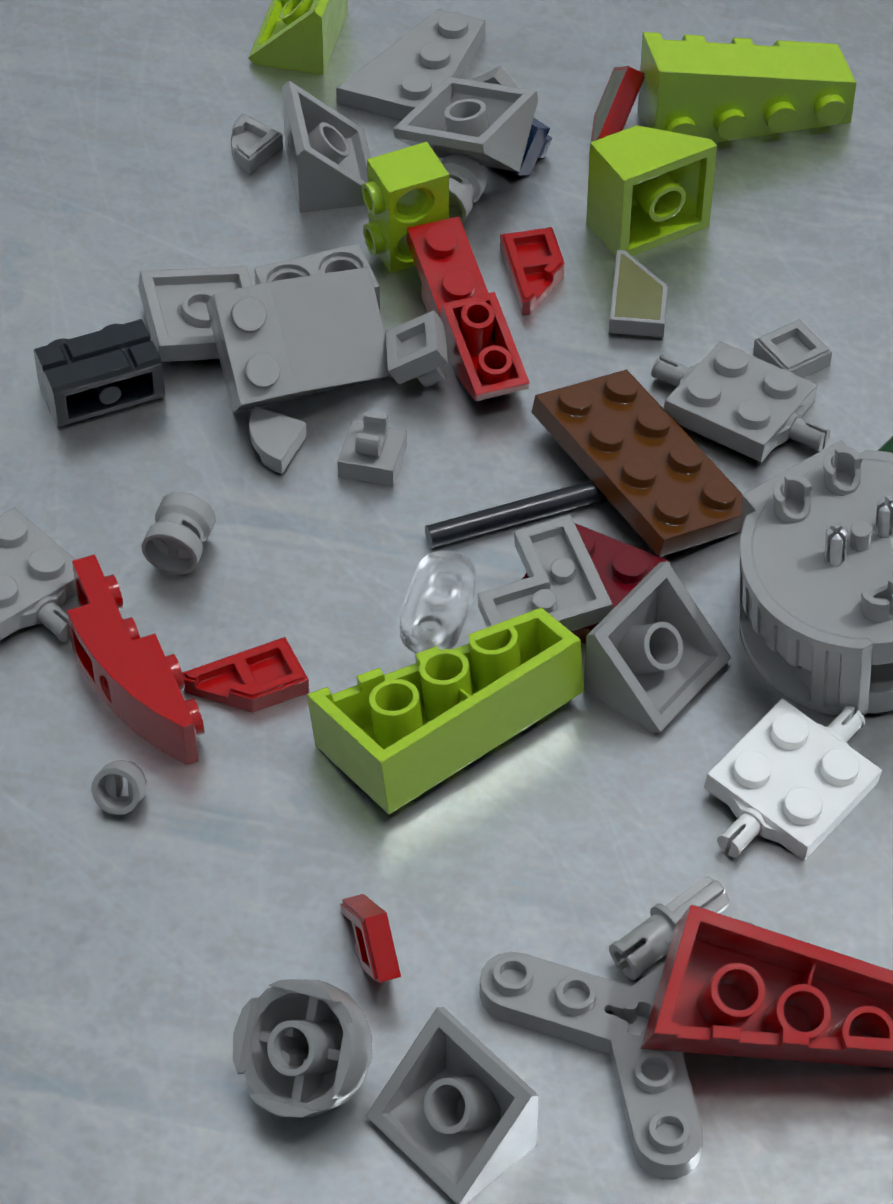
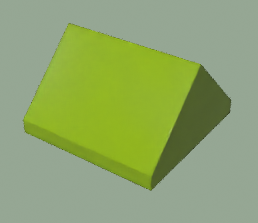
[248,0,348,75]

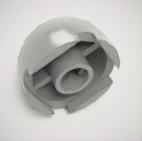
[233,979,372,1118]

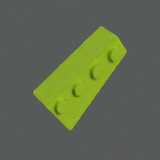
[306,607,584,814]

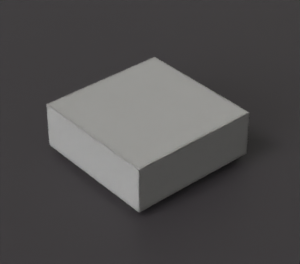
[753,319,832,378]

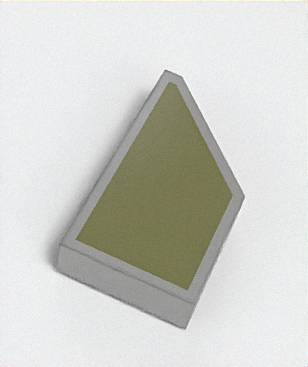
[609,250,668,337]

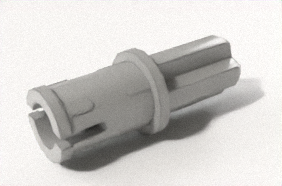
[609,876,730,980]

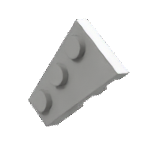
[336,9,486,120]

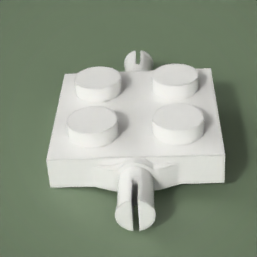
[704,699,882,861]

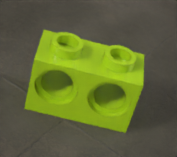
[362,142,449,273]

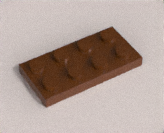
[531,369,742,557]

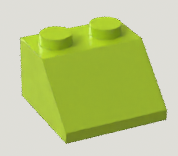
[586,125,717,258]

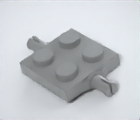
[651,342,831,462]
[0,507,77,642]

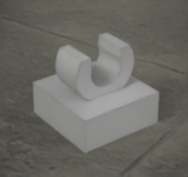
[386,310,448,387]
[337,411,407,487]

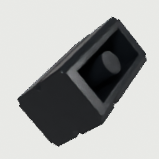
[34,319,165,428]

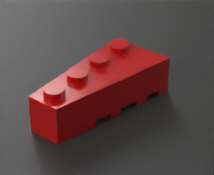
[640,904,893,1068]

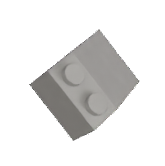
[206,267,392,413]

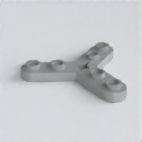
[479,919,754,1179]

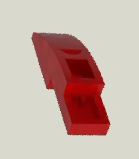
[406,216,530,401]
[67,554,205,765]

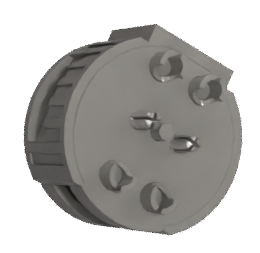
[739,440,893,717]

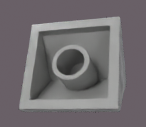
[393,76,538,172]
[282,81,371,213]
[584,561,731,733]
[366,1007,539,1204]

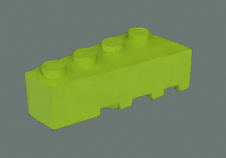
[637,32,857,143]

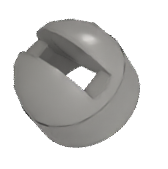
[91,760,147,815]

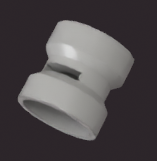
[441,153,488,224]
[141,492,216,575]

